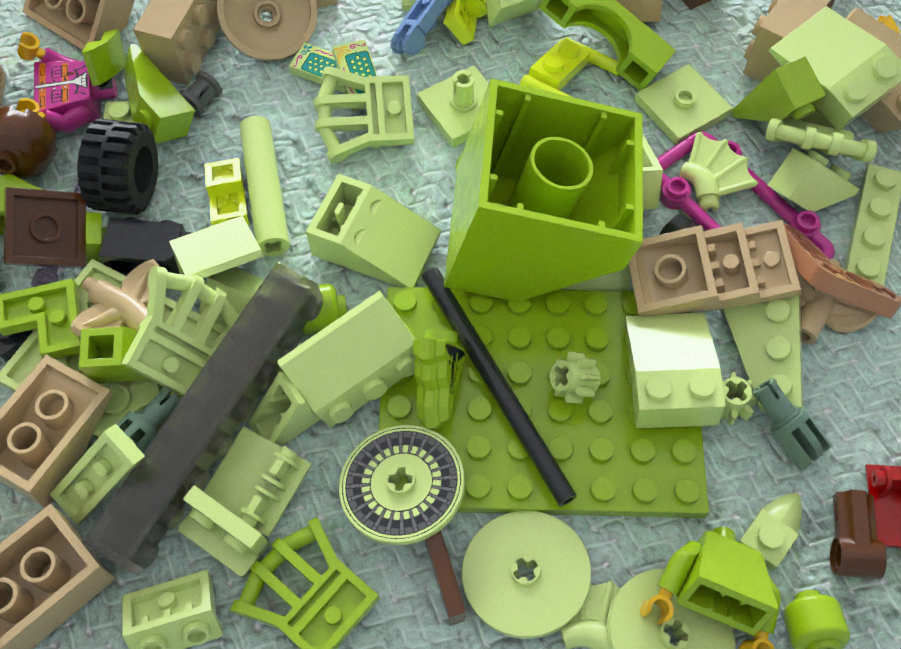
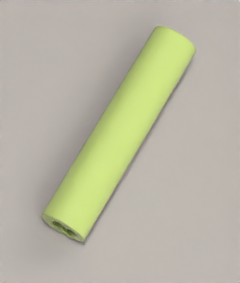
[239,116,290,256]

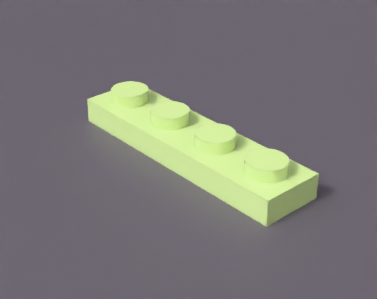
[844,163,901,286]

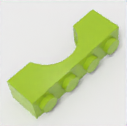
[538,0,677,91]

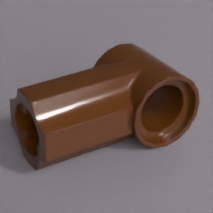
[830,489,887,580]

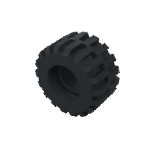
[77,119,158,215]

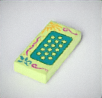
[332,39,377,112]
[289,42,346,94]

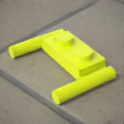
[520,37,620,97]

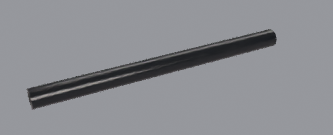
[422,268,577,507]

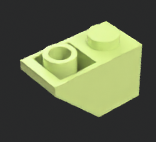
[767,148,860,212]

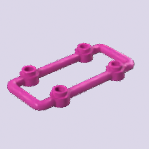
[657,132,835,259]

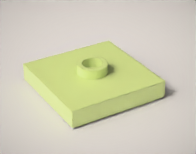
[634,64,733,145]

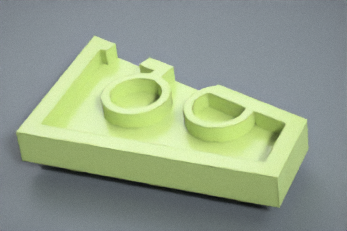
[723,296,803,412]

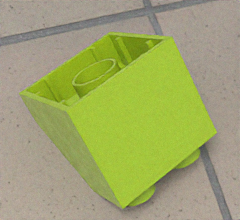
[444,78,643,302]

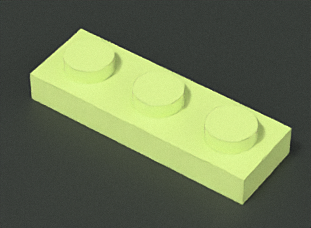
[50,424,145,525]

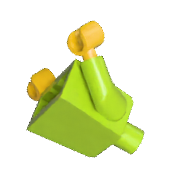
[640,527,781,649]

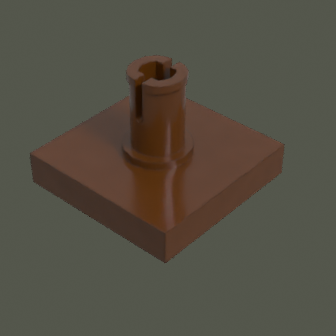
[4,187,86,268]

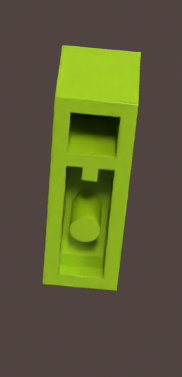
[123,44,195,144]
[731,56,826,122]

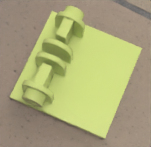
[203,426,312,537]

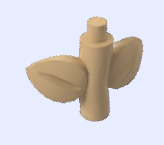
[70,259,163,338]
[796,259,878,344]

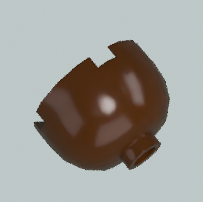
[0,106,58,180]

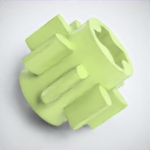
[550,352,601,404]
[721,372,758,425]

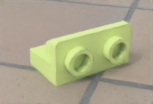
[178,485,270,578]
[122,569,223,649]

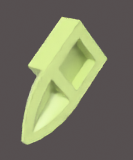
[739,493,802,571]

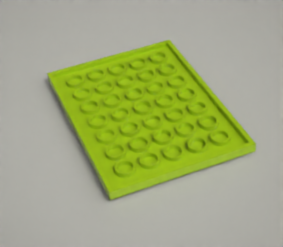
[378,287,709,518]

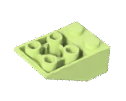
[306,174,441,287]

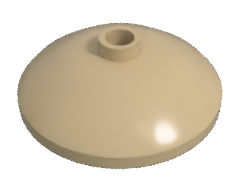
[217,0,317,61]

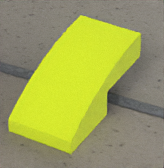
[443,0,487,45]
[204,158,250,226]

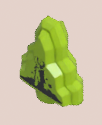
[413,329,466,429]

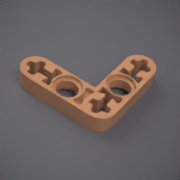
[784,223,901,318]

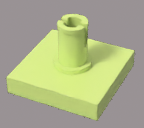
[417,65,489,148]

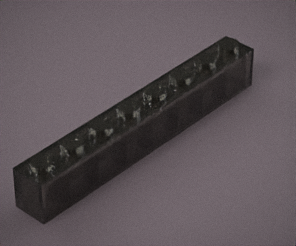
[82,261,323,575]

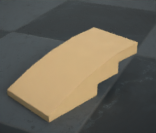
[629,220,801,316]

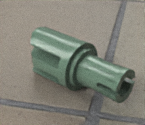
[752,378,833,471]
[117,387,183,455]

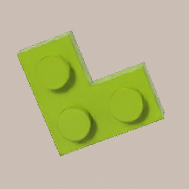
[0,278,81,359]

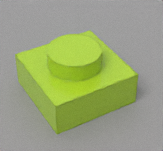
[86,212,107,263]

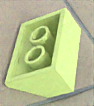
[277,290,416,428]

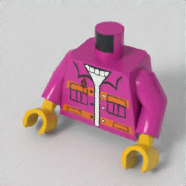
[16,32,118,133]

